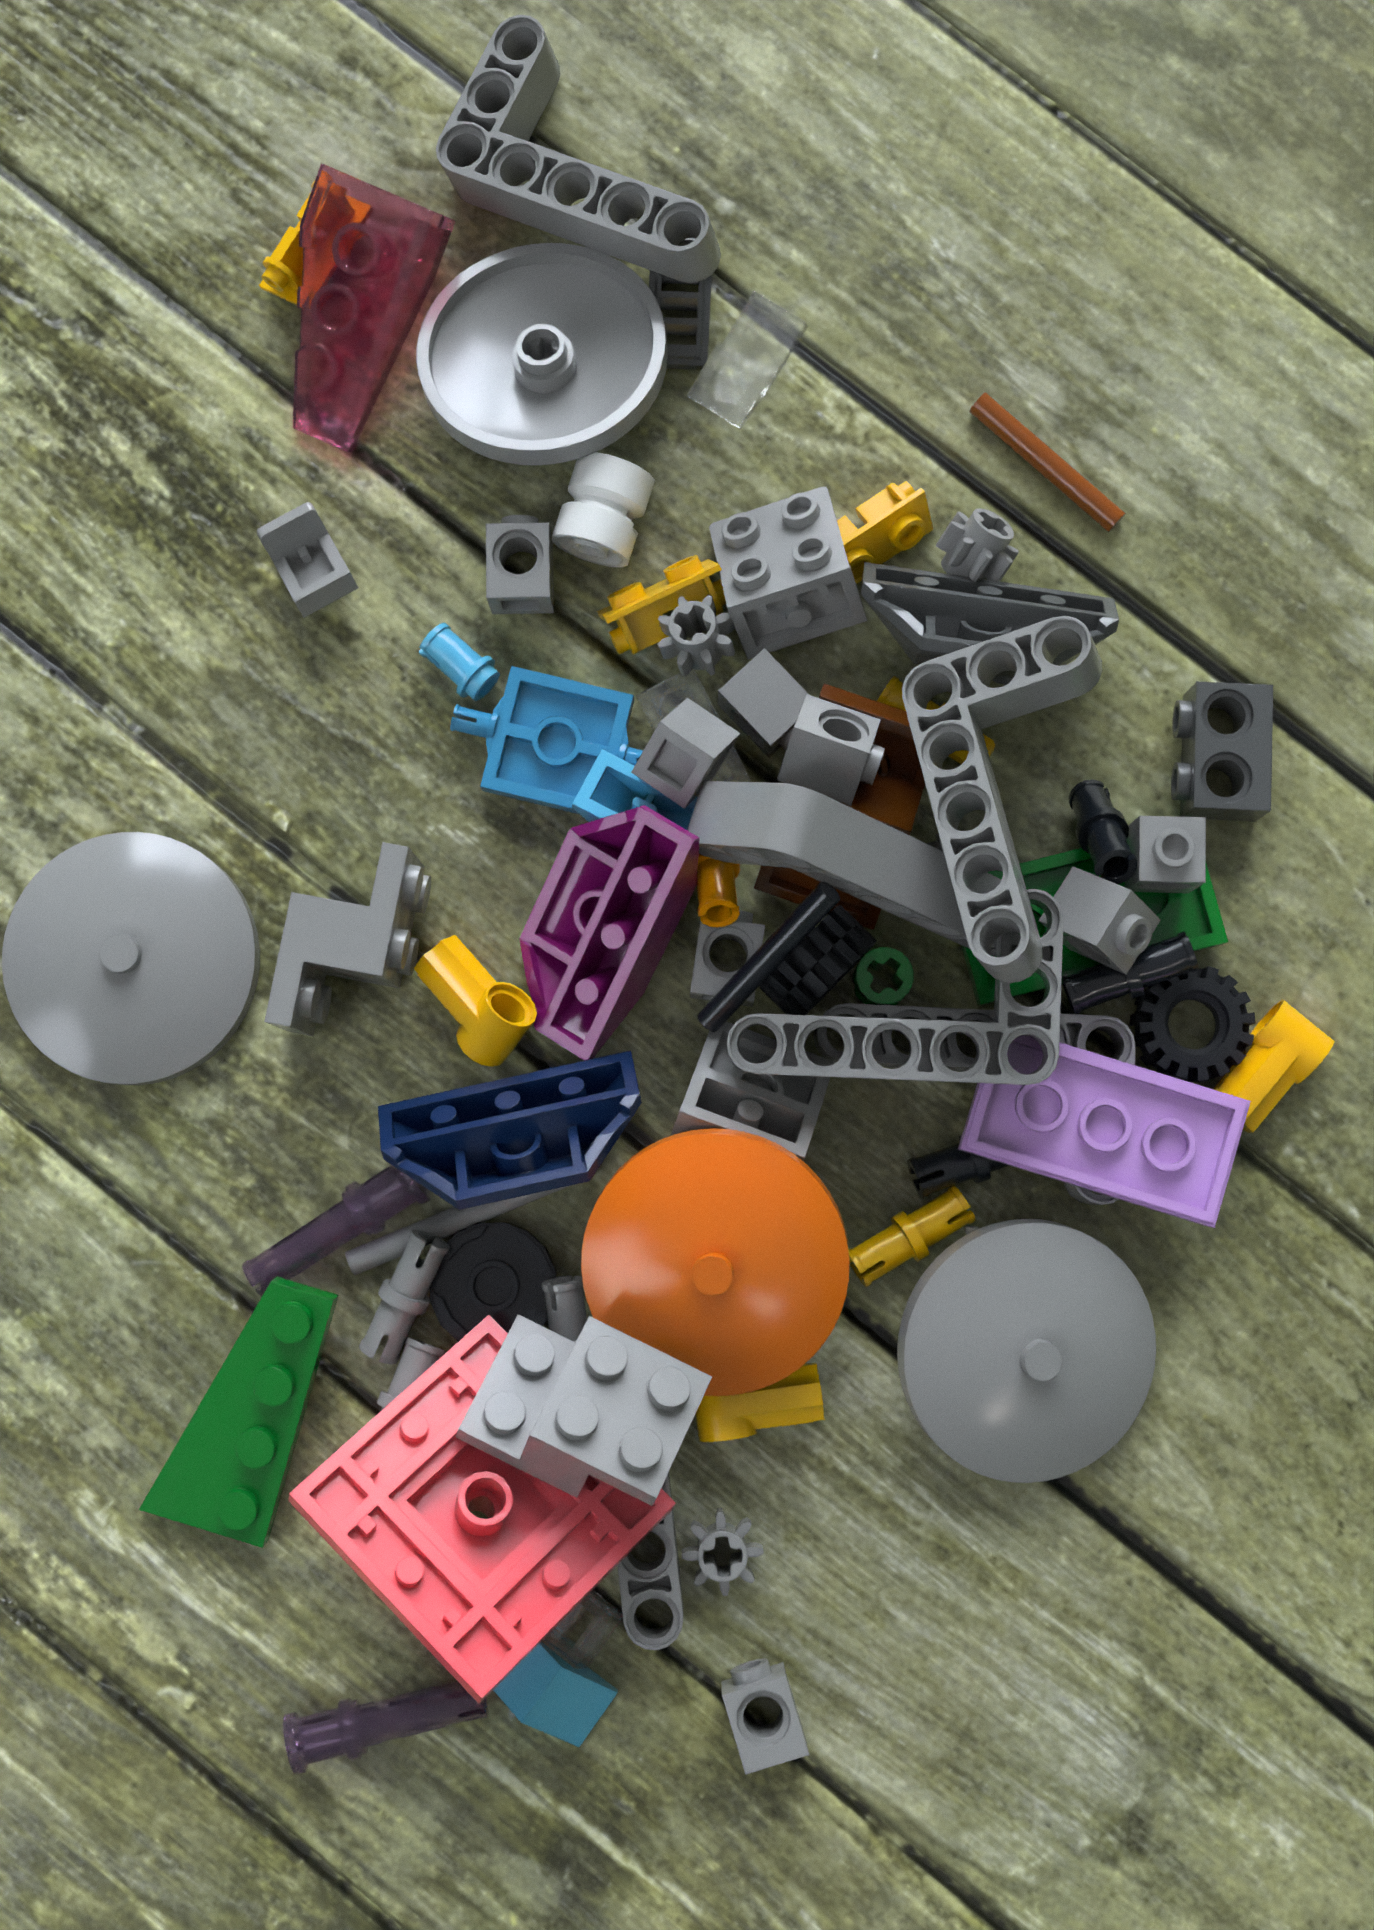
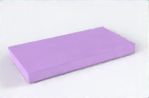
[958,1035,1251,1228]

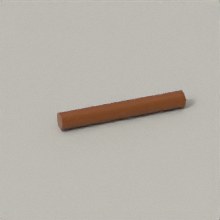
[969,392,1126,532]

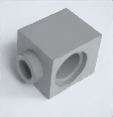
[486,515,554,614]
[718,648,809,758]
[777,694,885,806]
[631,697,740,809]
[1124,816,1206,893]
[1039,867,1160,975]
[690,910,765,1007]
[721,1658,809,1775]

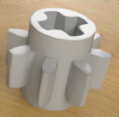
[936,508,1019,582]
[658,595,735,677]
[682,1508,764,1596]

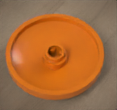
[581,1128,850,1396]

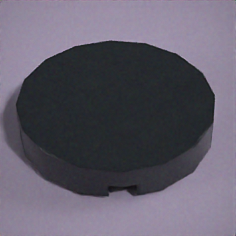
[430,1222,557,1342]

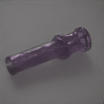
[242,1165,431,1297]
[283,1681,489,1775]

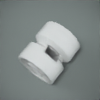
[552,452,655,567]

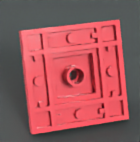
[288,1315,676,1704]

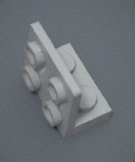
[709,486,867,659]

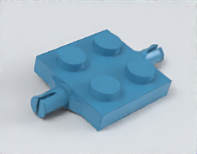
[450,666,643,814]

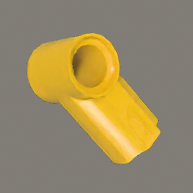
[414,935,537,1067]
[1213,999,1335,1133]
[695,1363,825,1442]

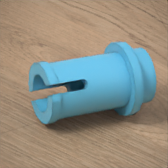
[419,623,500,701]

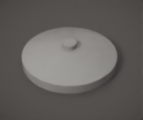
[416,243,668,465]
[2,832,260,1085]
[897,1219,1156,1483]

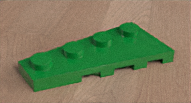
[139,1276,339,1548]

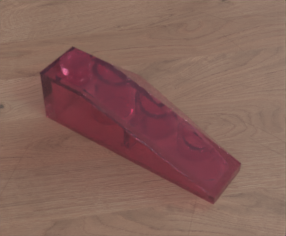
[293,163,455,452]

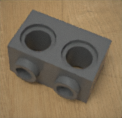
[1171,681,1273,822]

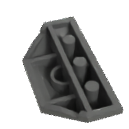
[861,562,1119,685]

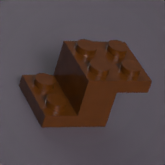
[754,683,925,930]

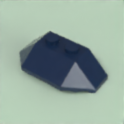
[378,1051,642,1210]

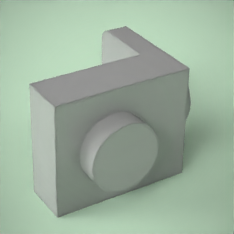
[257,502,359,618]

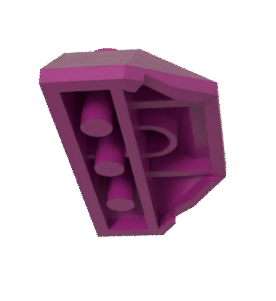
[519,805,700,1061]

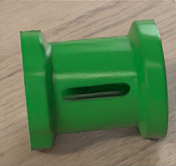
[852,947,914,1006]

